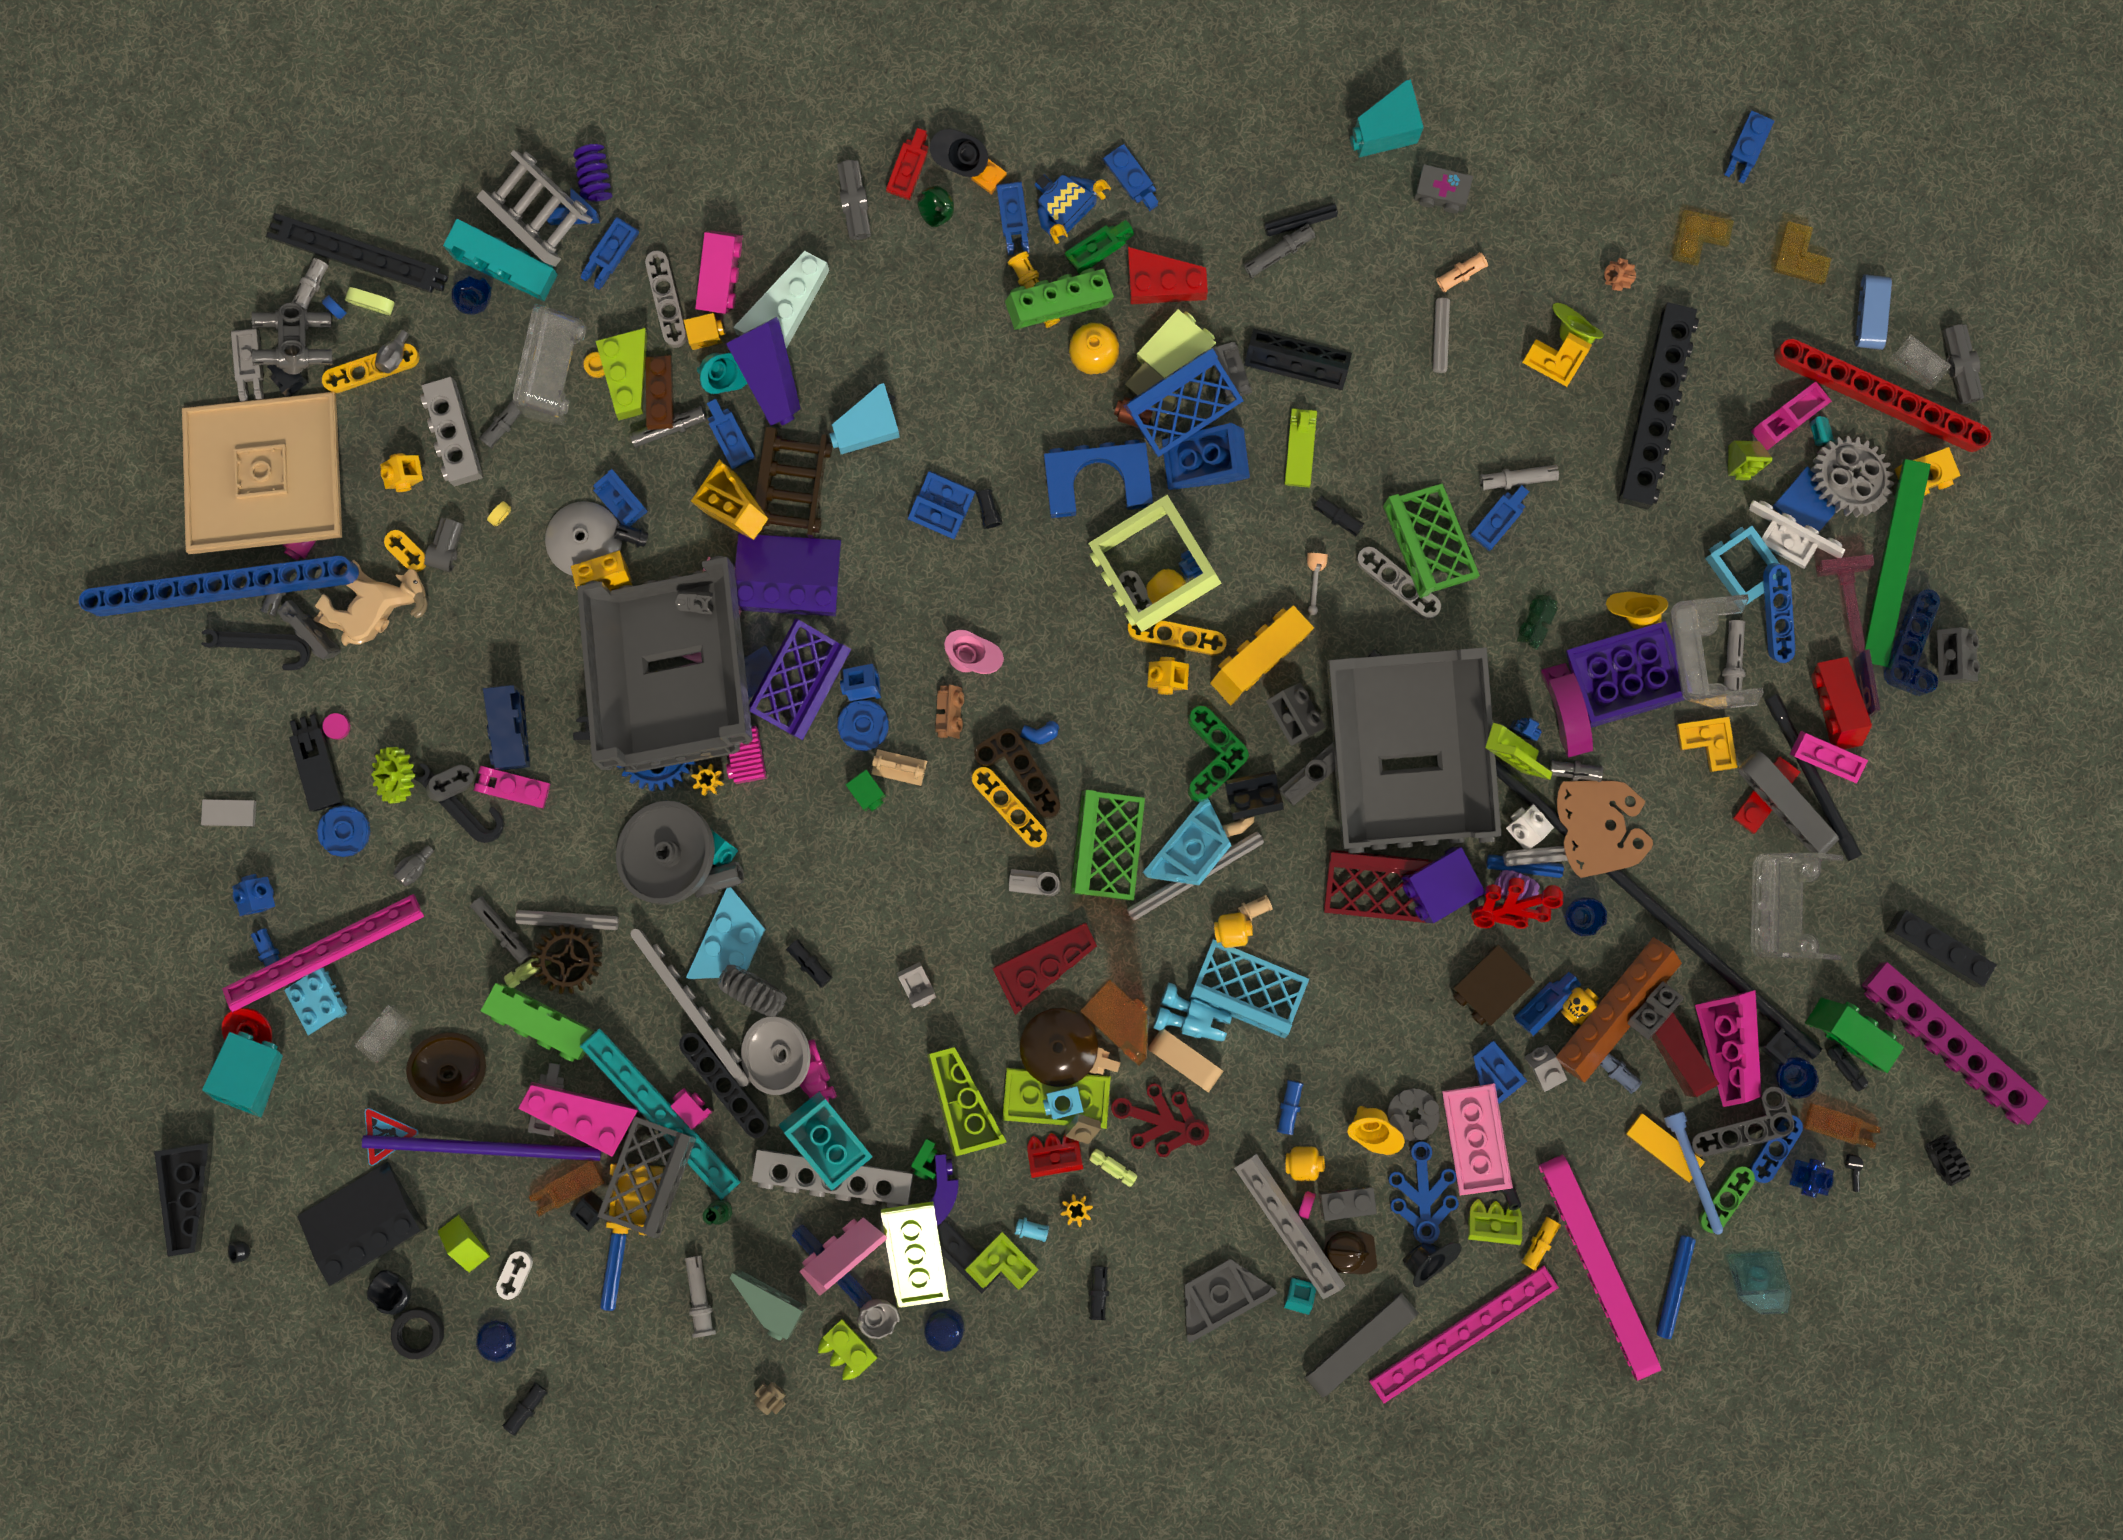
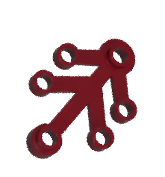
[1111,1083,1209,1157]

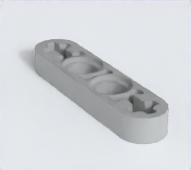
[645,251,687,348]
[1357,547,1441,619]

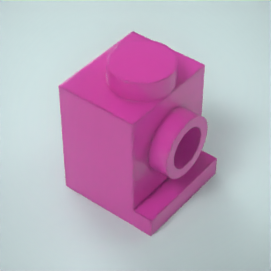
[671,1088,713,1130]

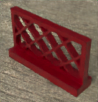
[1324,849,1433,923]

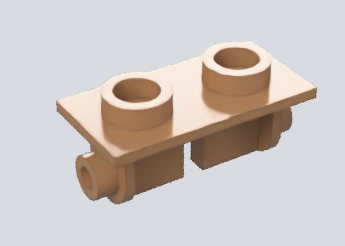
[935,685,964,739]

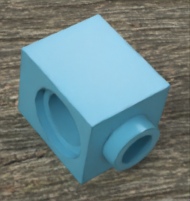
[1043,1086,1083,1120]

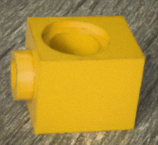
[684,313,725,350]

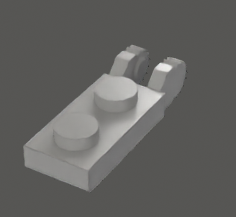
[231,328,264,402]

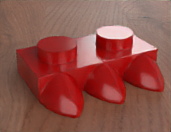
[1027,1133,1083,1178]

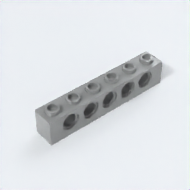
[752,1149,914,1208]

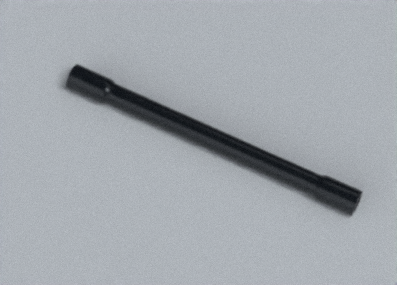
[1764,694,1862,861]

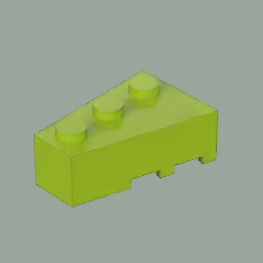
[596,328,648,421]

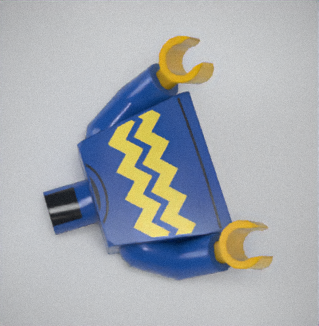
[1034,174,1111,244]

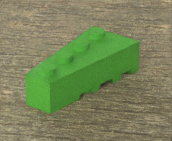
[481,983,596,1062]

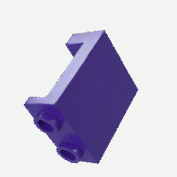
[1402,847,1486,923]

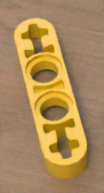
[322,344,420,393]
[1128,620,1226,655]
[972,767,1047,848]

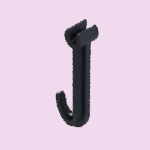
[201,629,311,671]
[413,763,504,843]

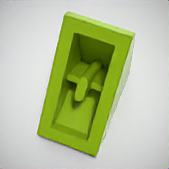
[438,1215,490,1272]

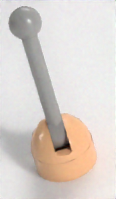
[1307,553,1328,615]

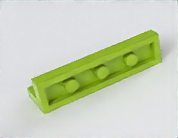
[1485,723,1553,780]

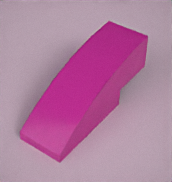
[1751,382,1832,450]

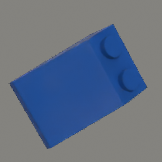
[1162,423,1250,490]

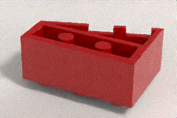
[1128,247,1208,304]
[1811,657,1872,750]

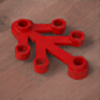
[1471,878,1563,929]

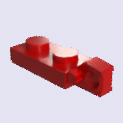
[886,128,929,200]

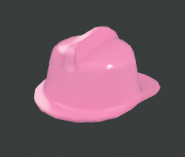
[944,630,1004,674]

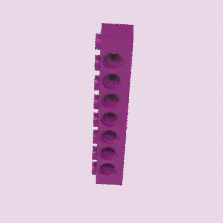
[1861,962,2049,1125]

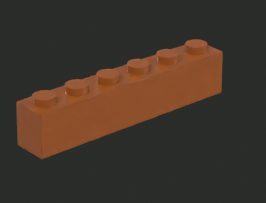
[1556,937,1682,1083]

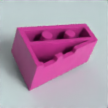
[695,230,743,314]

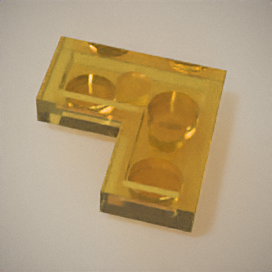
[1672,210,1734,266]
[1773,221,1832,285]

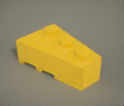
[691,459,768,540]

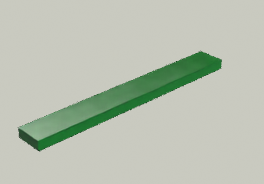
[1862,459,1931,667]

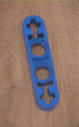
[1763,563,1795,663]

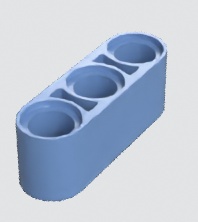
[1855,275,1892,350]

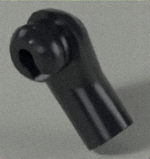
[1491,1185,1522,1210]

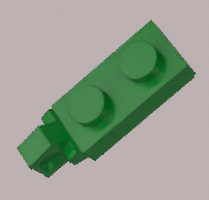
[1064,220,1134,275]

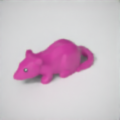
[800,1039,837,1102]

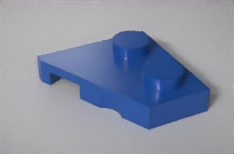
[1473,1040,1527,1104]

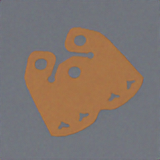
[1557,781,1653,878]

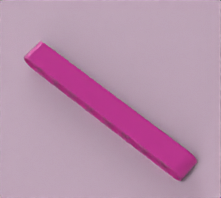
[1538,1154,1661,1381]

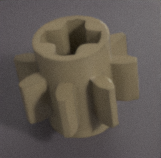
[754,1382,786,1415]

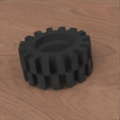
[1925,1134,1971,1186]

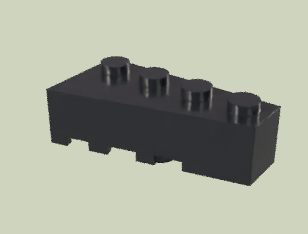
[154,1143,213,1257]

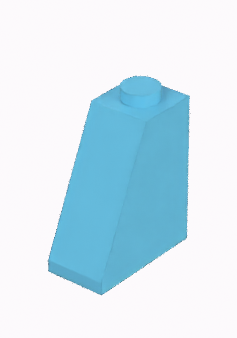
[829,383,900,454]

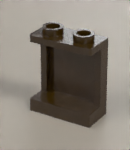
[1451,945,1535,1026]

